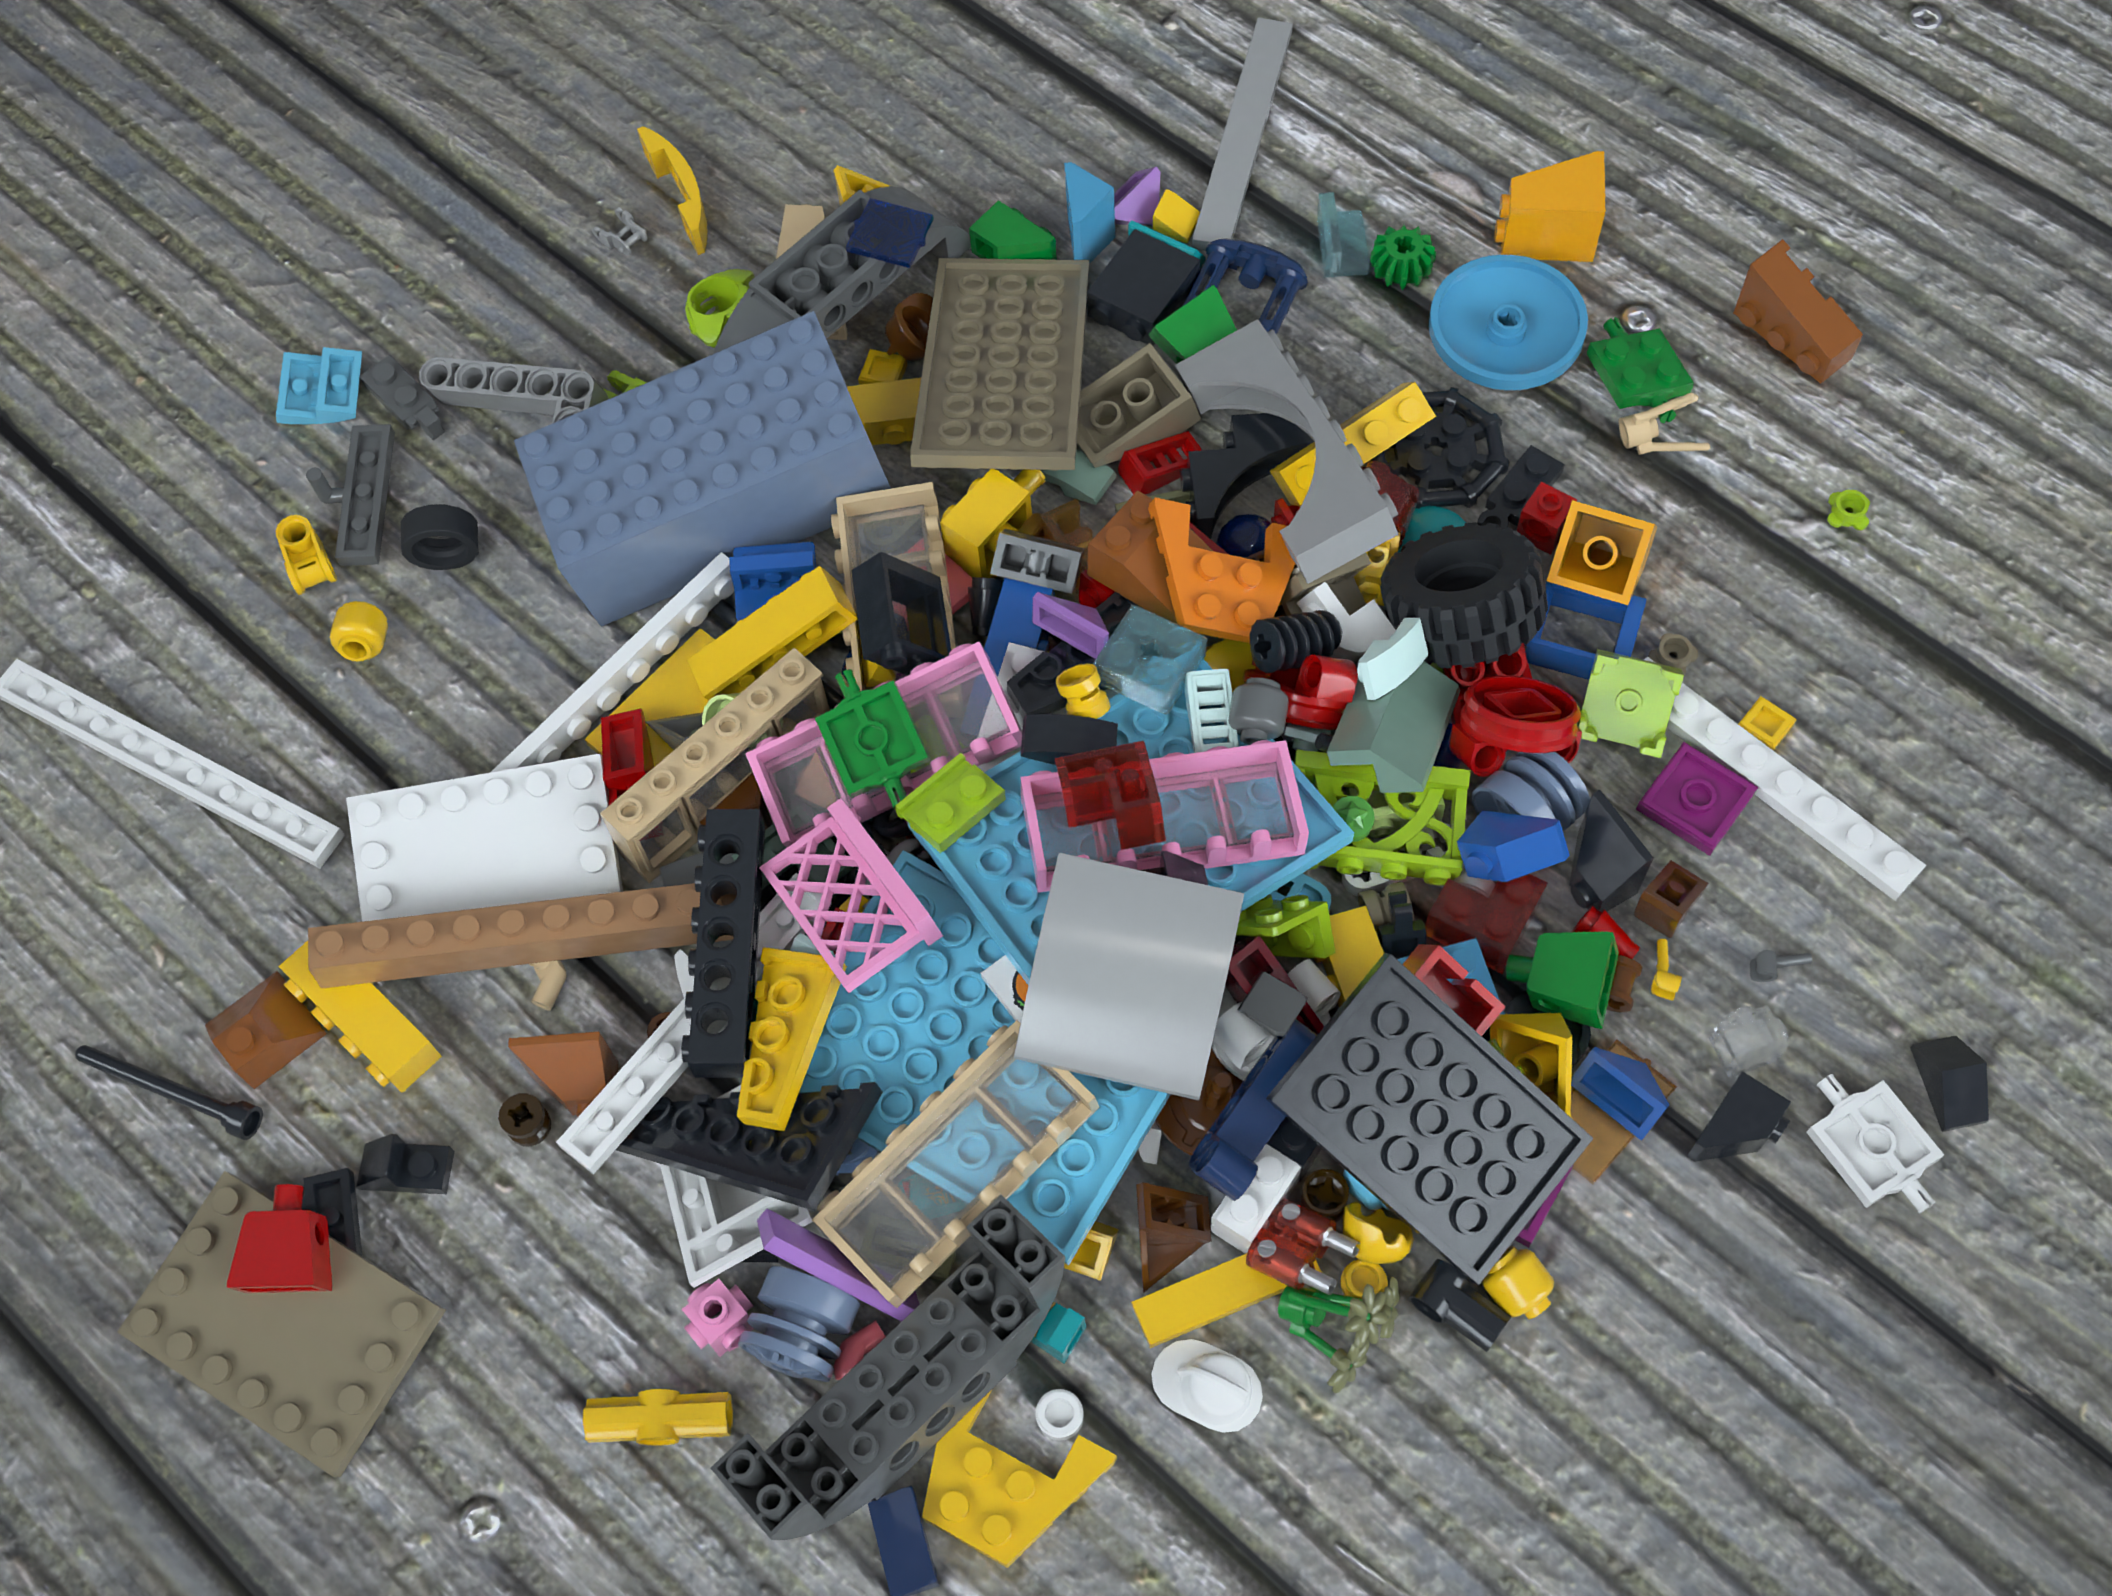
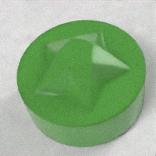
[1333,796,1375,842]

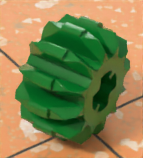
[1370,223,1436,291]

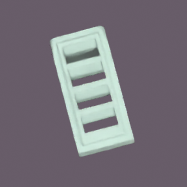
[1184,669,1239,753]

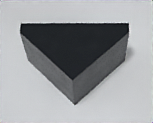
[1910,1036,1989,1132]

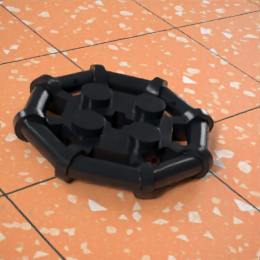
[1369,387,1510,510]

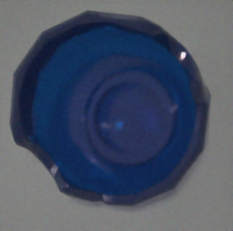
[1216,514,1271,558]

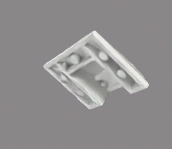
[660,1085,825,1288]

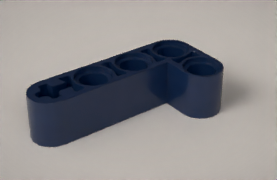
[1189,1019,1318,1201]

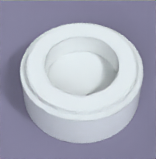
[1035,1389,1084,1441]

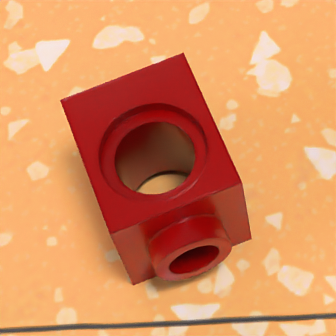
[1517,481,1577,555]

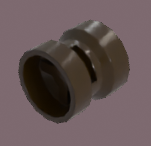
[1300,1169,1349,1225]

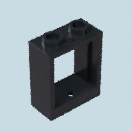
[851,552,951,675]

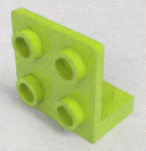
[1236,894,1336,958]

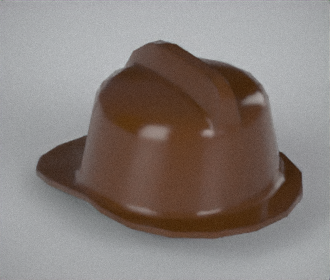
[885,292,933,362]

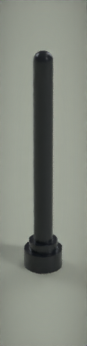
[75,1045,263,1140]

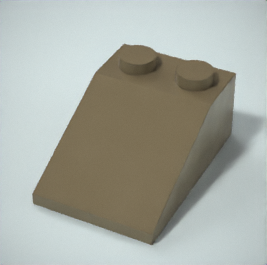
[1077,343,1201,468]

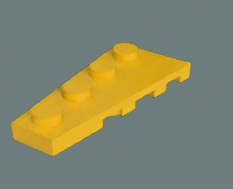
[737,947,847,1131]

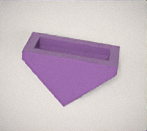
[1114,167,1161,226]
[1033,592,1109,663]

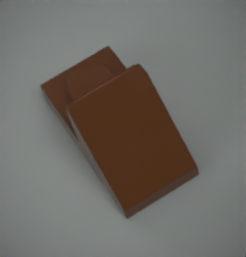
[1634,860,1709,938]

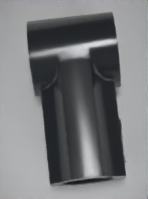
[1409,1259,1511,1352]

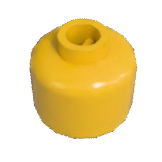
[330,601,388,662]
[1483,1246,1554,1320]

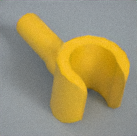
[1651,939,1682,1001]

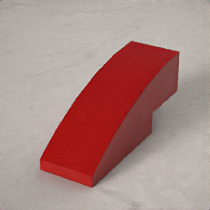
[601,708,662,838]

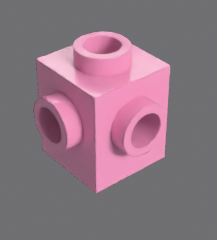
[682,1279,754,1357]

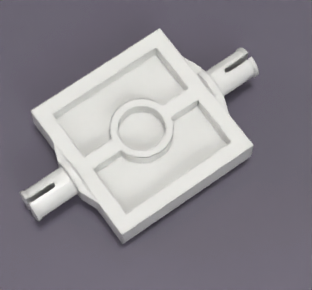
[1806,1074,1944,1214]

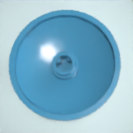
[1429,255,1588,390]

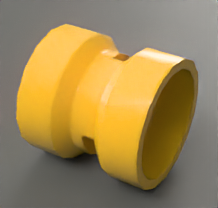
[1056,663,1111,719]

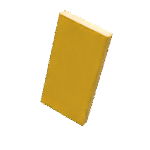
[585,628,715,767]

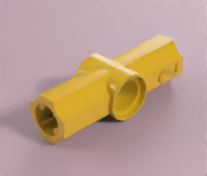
[583,1389,733,1446]

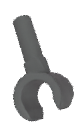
[1750,950,1812,982]

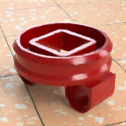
[1243,655,1358,730]
[1449,676,1582,777]

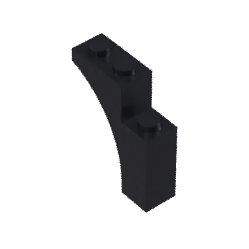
[1180,413,1328,539]

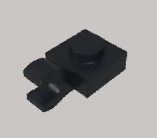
[1378,890,1427,959]

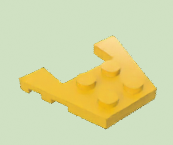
[922,1390,1117,1568]

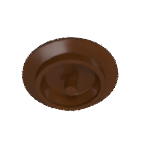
[1155,1047,1243,1155]

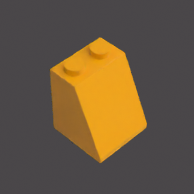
[1495,151,1606,262]
[1546,500,1657,605]

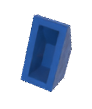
[1457,810,1570,882]

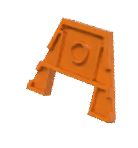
[1148,497,1295,644]

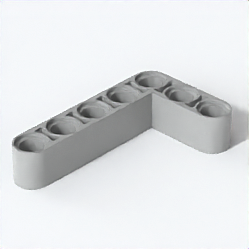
[419,357,608,423]

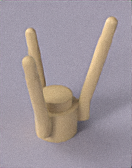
[1619,392,1711,455]

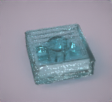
[1093,605,1207,714]

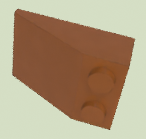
[1087,490,1213,636]

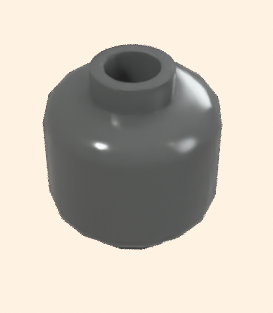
[1228,678,1289,745]

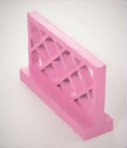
[759,798,943,993]

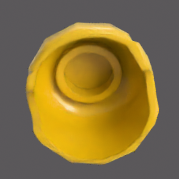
[1342,1202,1414,1264]

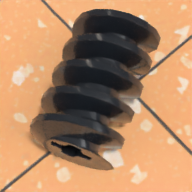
[1249,610,1343,673]

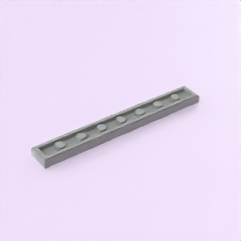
[1192,18,1293,250]

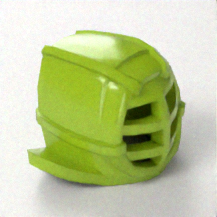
[685,269,755,348]

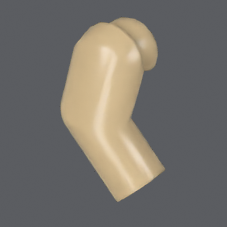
[529,960,567,1011]

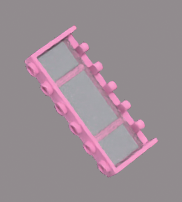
[745,642,1022,848]
[1020,740,1309,893]

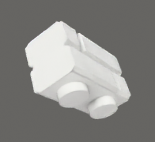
[1211,1144,1301,1254]

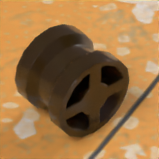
[498,1093,551,1147]

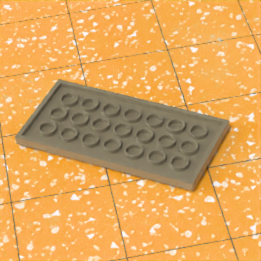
[910,258,1089,471]

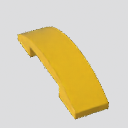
[637,126,708,255]

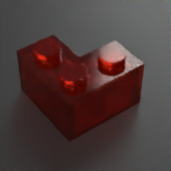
[1055,740,1166,850]
[1425,874,1548,974]

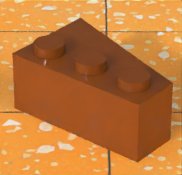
[1733,239,1863,384]

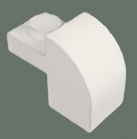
[1297,582,1396,662]

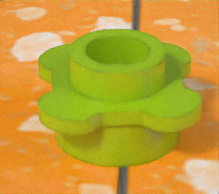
[1827,490,1870,530]

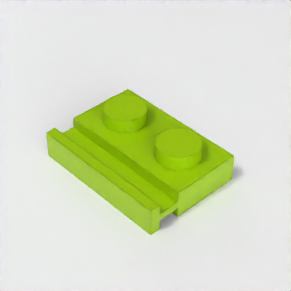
[895,752,1006,854]

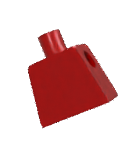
[227,1184,332,1293]

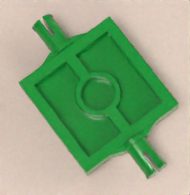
[1586,317,1694,424]
[815,669,931,809]

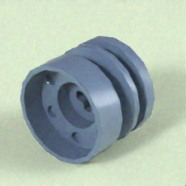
[1472,752,1590,831]
[737,1266,861,1382]

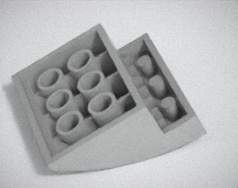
[1014,853,1245,1100]

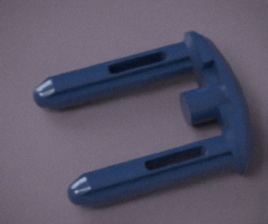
[1183,238,1308,334]

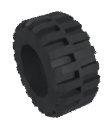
[1380,522,1548,668]

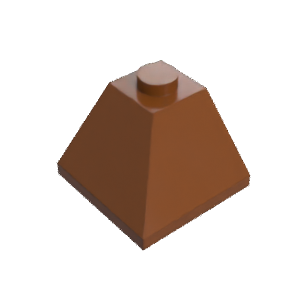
[205,971,327,1089]
[508,1031,618,1117]

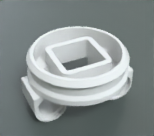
[1212,959,1341,1081]

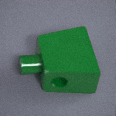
[1149,285,1237,364]
[1506,932,1619,1029]

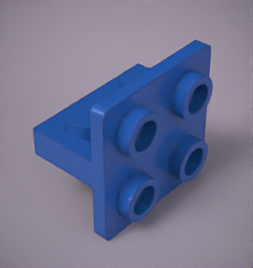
[729,542,816,622]

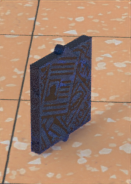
[846,198,934,268]

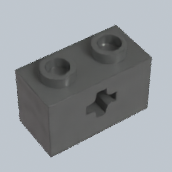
[990,529,1085,594]

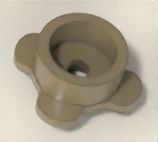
[1648,633,1698,676]

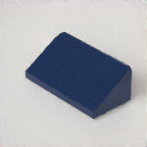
[868,1485,940,1596]

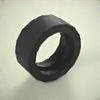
[401,504,479,570]

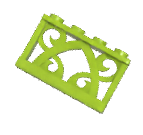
[1293,749,1470,886]

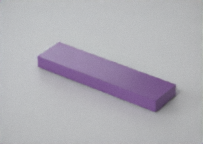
[757,1208,920,1322]

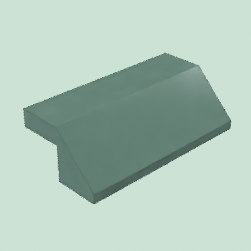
[1327,661,1460,793]

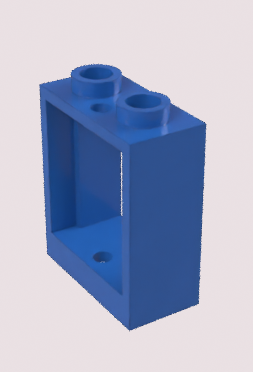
[1524,581,1647,680]

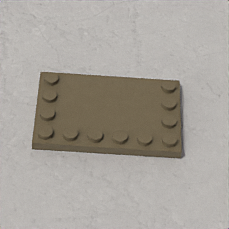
[117,1171,446,1477]

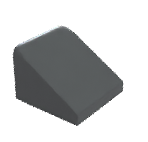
[1237,971,1308,1036]

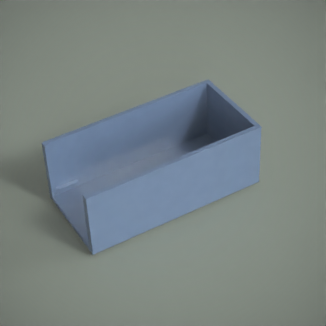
[514,311,891,627]

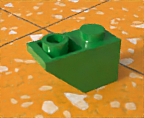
[969,200,1057,260]

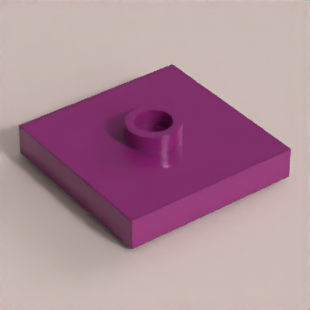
[1636,742,1758,856]

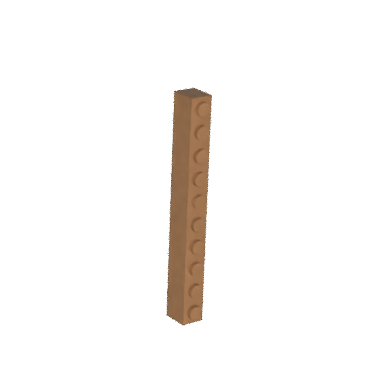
[308,883,736,988]

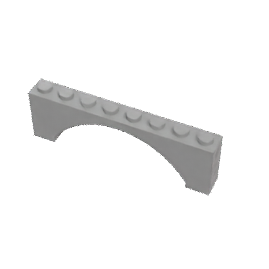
[1175,319,1399,584]

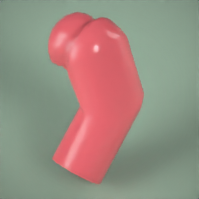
[833,1320,885,1380]

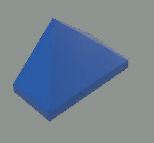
[1571,1047,1669,1141]

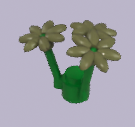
[1278,1277,1400,1393]

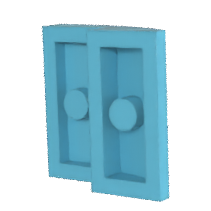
[276,347,362,425]

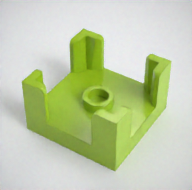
[1577,649,1684,758]

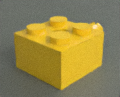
[940,469,1045,578]

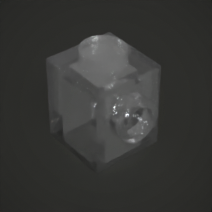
[1709,1005,1789,1078]

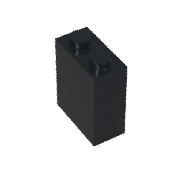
[1087,229,1200,346]

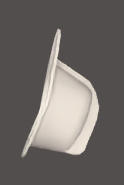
[1151,1339,1263,1433]

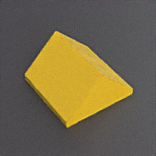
[1490,1013,1572,1117]

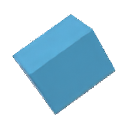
[1064,162,1115,264]

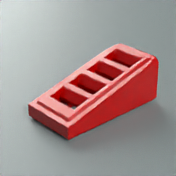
[1118,431,1202,495]

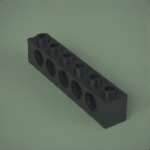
[681,809,766,1078]

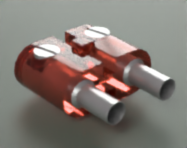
[1246,1198,1360,1295]

